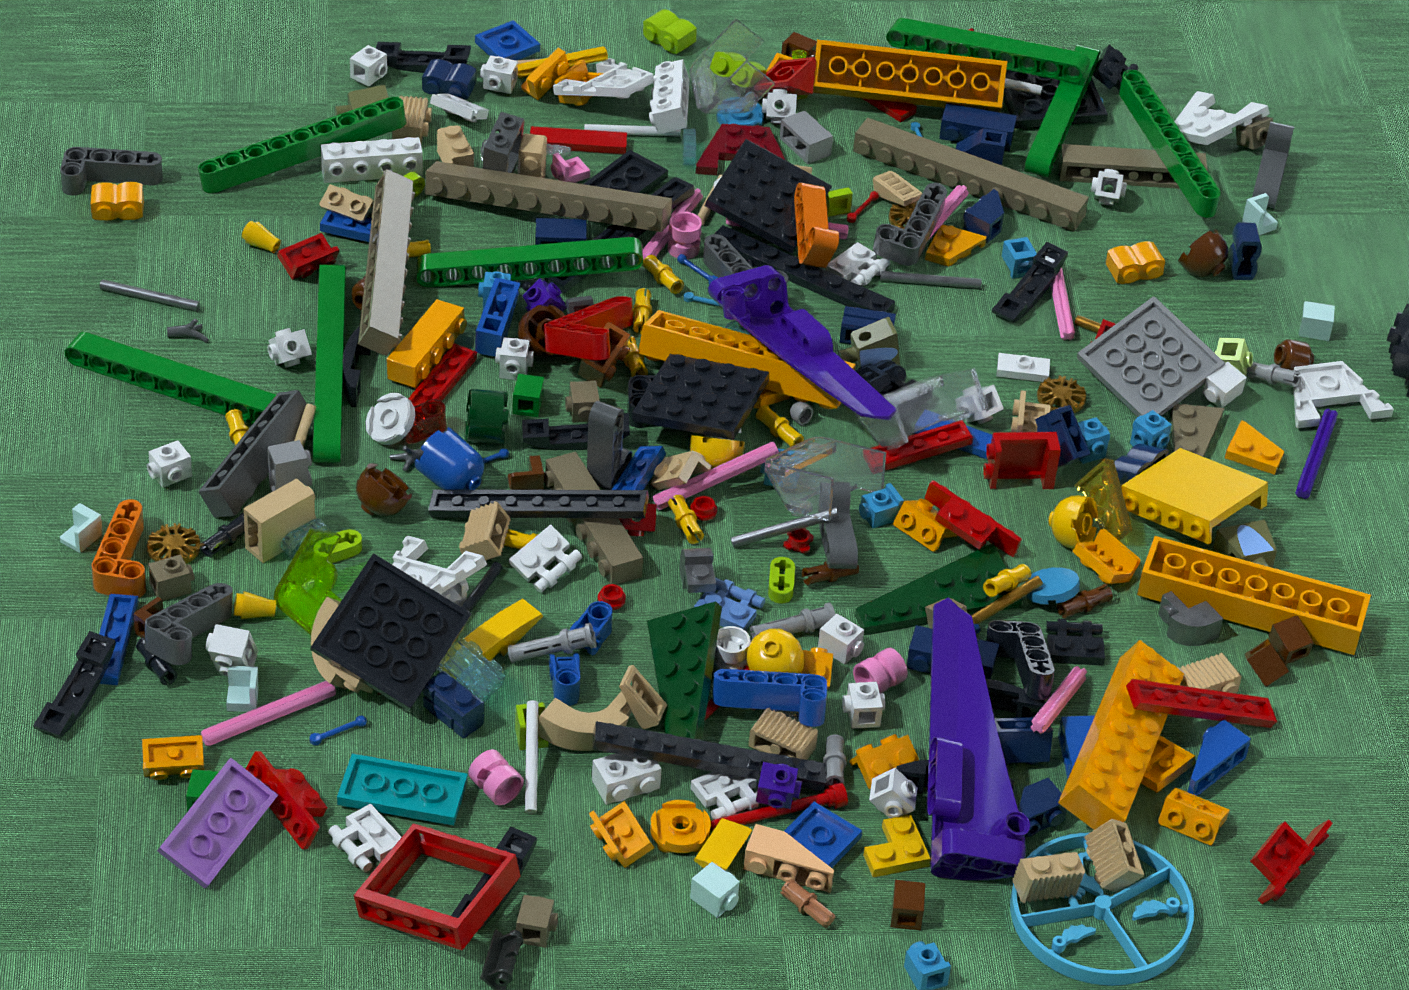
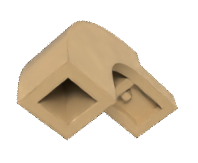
[311,597,374,693]
[538,691,632,751]

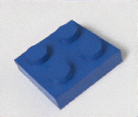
[475,20,541,61]
[784,802,862,868]

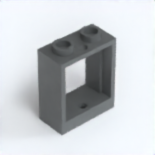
[483,112,524,173]

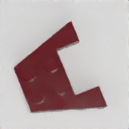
[695,124,785,176]

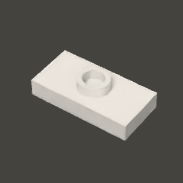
[996,353,1050,382]

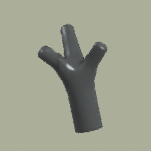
[167,319,208,343]
[389,446,424,472]

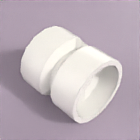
[713,626,750,673]

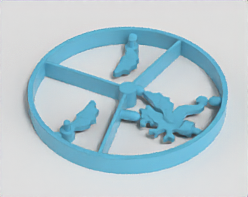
[1010,833,1194,986]

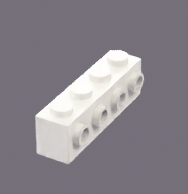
[649,59,690,134]
[321,137,423,183]

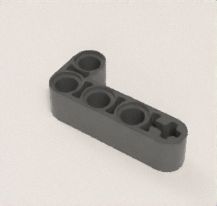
[1252,121,1294,209]
[60,147,163,196]
[873,183,947,266]
[703,234,788,306]
[587,401,632,490]
[819,482,858,569]
[145,583,233,665]

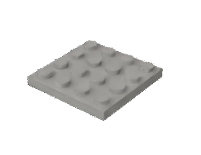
[1077,296,1225,417]

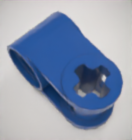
[569,601,612,656]
[549,653,580,706]

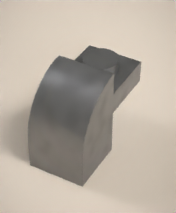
[679,548,716,593]
[1158,591,1223,646]

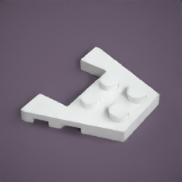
[553,58,654,99]
[1175,91,1270,145]
[1293,361,1394,428]
[392,536,487,594]

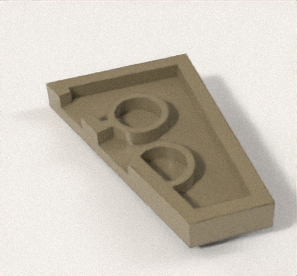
[1171,404,1224,457]

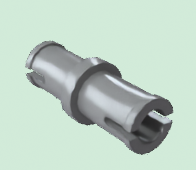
[1247,362,1301,387]
[823,734,847,787]

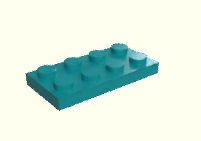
[337,753,468,826]

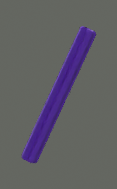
[1295,408,1338,499]

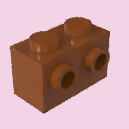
[578,322,630,387]

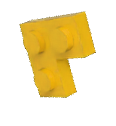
[863,814,931,877]

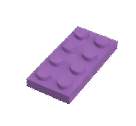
[157,758,278,888]

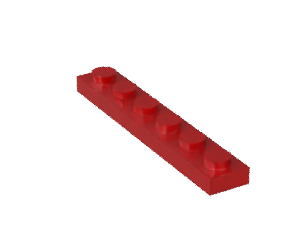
[1126,679,1277,728]

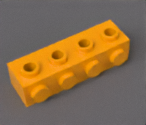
[386,299,467,388]

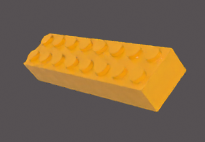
[813,39,1007,113]
[638,310,856,409]
[1137,536,1371,655]
[1058,640,1184,830]

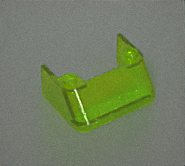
[274,528,342,635]

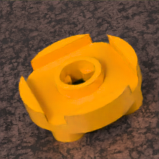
[650,800,711,853]

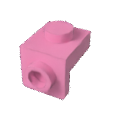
[551,153,590,183]

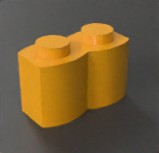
[91,182,144,220]
[1106,241,1165,284]

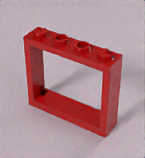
[353,823,521,950]

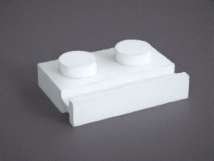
[430,94,489,122]

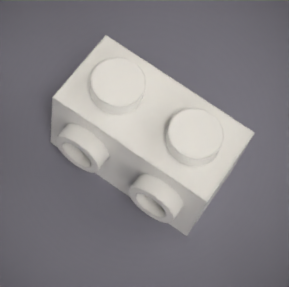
[206,624,258,677]
[592,754,661,805]

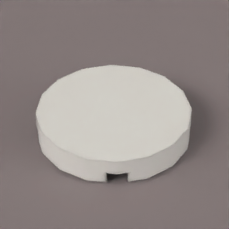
[366,393,415,445]

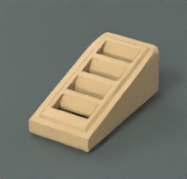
[873,171,922,206]
[619,665,667,729]

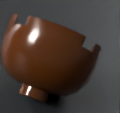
[1178,229,1229,277]
[518,305,565,358]
[356,463,412,516]

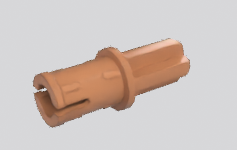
[780,879,835,928]

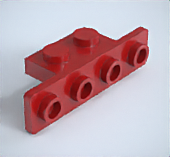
[925,480,1022,557]
[245,751,328,849]
[1250,819,1333,904]

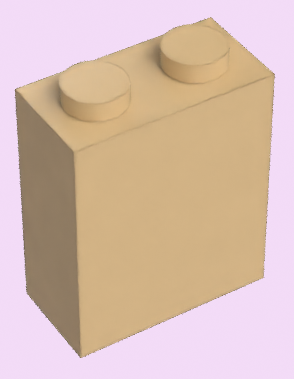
[244,478,316,563]

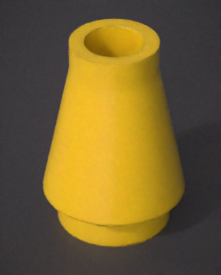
[242,221,281,253]
[234,591,276,619]

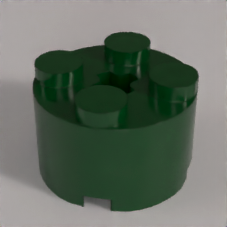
[465,389,509,445]

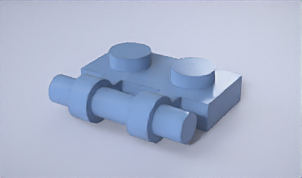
[694,578,765,631]

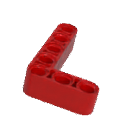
[544,296,633,360]

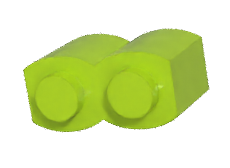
[643,9,697,54]
[709,52,767,87]

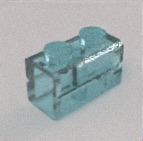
[437,638,505,703]

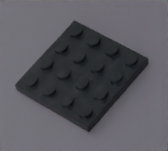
[1003,70,1108,129]
[704,139,832,253]
[632,354,769,440]
[310,553,472,711]

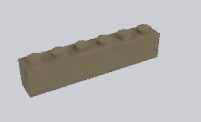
[1058,144,1208,189]
[544,451,643,585]

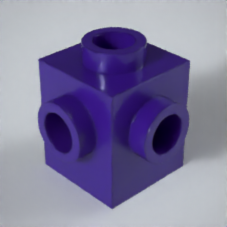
[522,278,567,312]
[756,762,802,809]

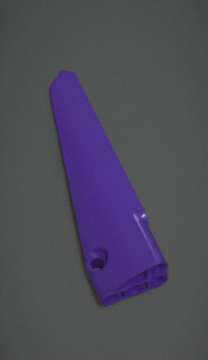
[708,265,897,420]
[927,597,1030,881]

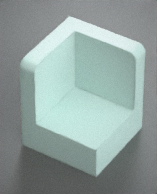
[1242,193,1278,235]
[1299,301,1335,341]
[60,503,103,553]
[226,666,259,712]

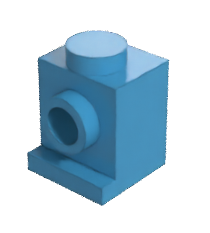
[1002,237,1037,279]
[859,483,904,528]
[904,941,951,990]

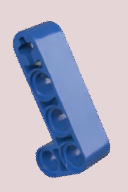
[712,669,827,727]

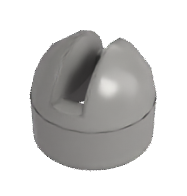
[790,402,814,425]

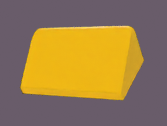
[694,818,752,871]

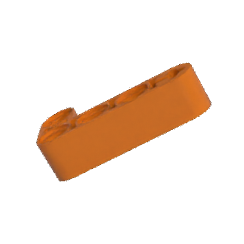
[794,182,839,268]
[92,499,146,598]

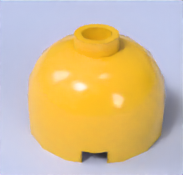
[690,435,745,469]
[1049,495,1098,549]
[747,628,804,673]

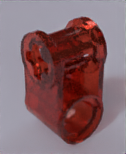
[404,399,447,444]

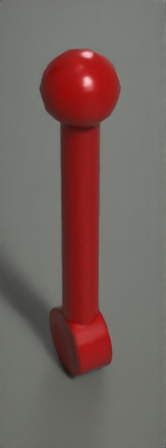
[846,191,879,223]

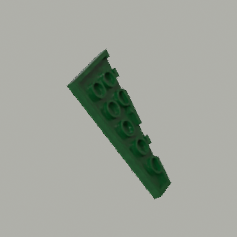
[855,543,1023,635]
[647,601,722,740]

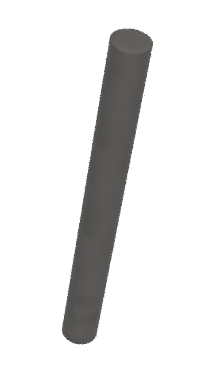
[880,271,982,289]
[100,279,200,311]
[731,507,839,548]

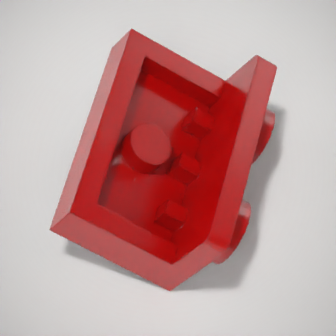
[277,233,340,280]

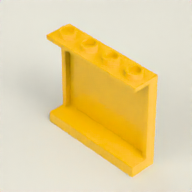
[1121,448,1268,544]

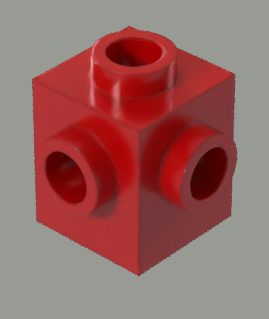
[618,503,657,536]

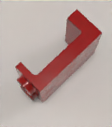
[983,432,1061,490]

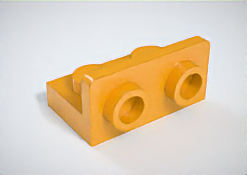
[1158,787,1230,845]

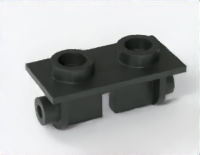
[480,929,524,990]

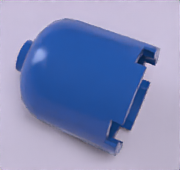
[415,427,484,490]

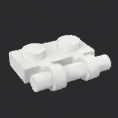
[825,242,890,286]
[509,525,583,593]
[691,772,759,820]
[328,804,401,872]

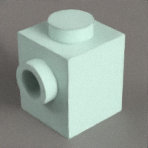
[690,862,740,918]

